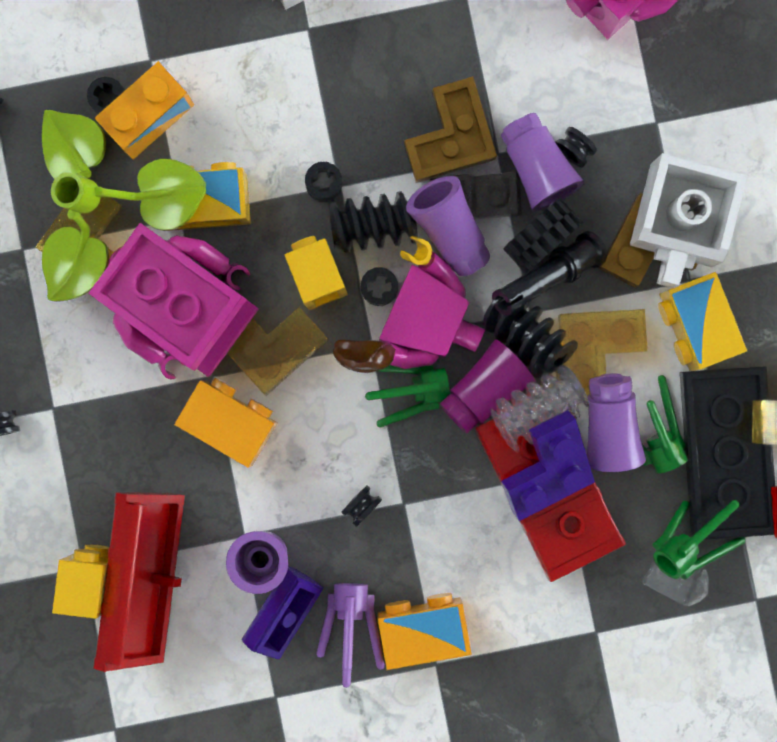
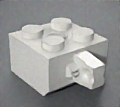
[630,153,748,288]

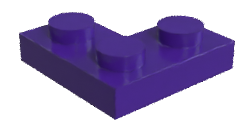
[501,410,595,521]

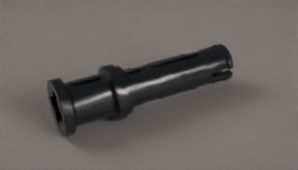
[492,231,607,316]

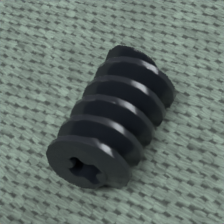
[329,191,418,253]
[483,297,578,378]

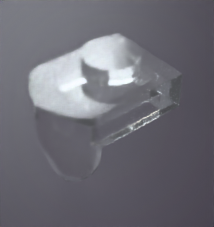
[641,559,709,606]

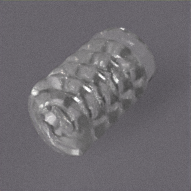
[490,365,590,452]

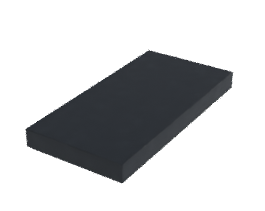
[679,366,776,540]

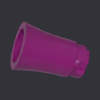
[440,339,536,434]

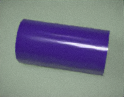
[241,566,323,660]

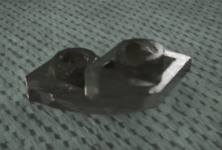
[430,171,522,219]

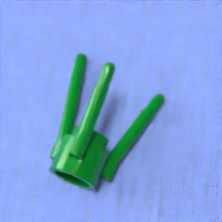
[365,365,450,428]
[642,375,688,474]
[653,500,746,580]

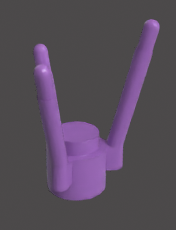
[316,583,385,688]

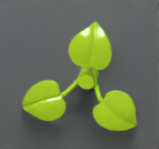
[42,110,206,302]

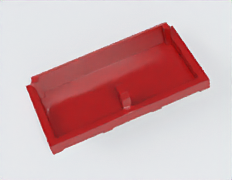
[474,391,626,582]
[93,492,185,672]

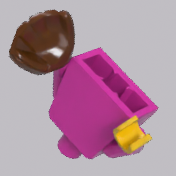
[333,236,485,373]

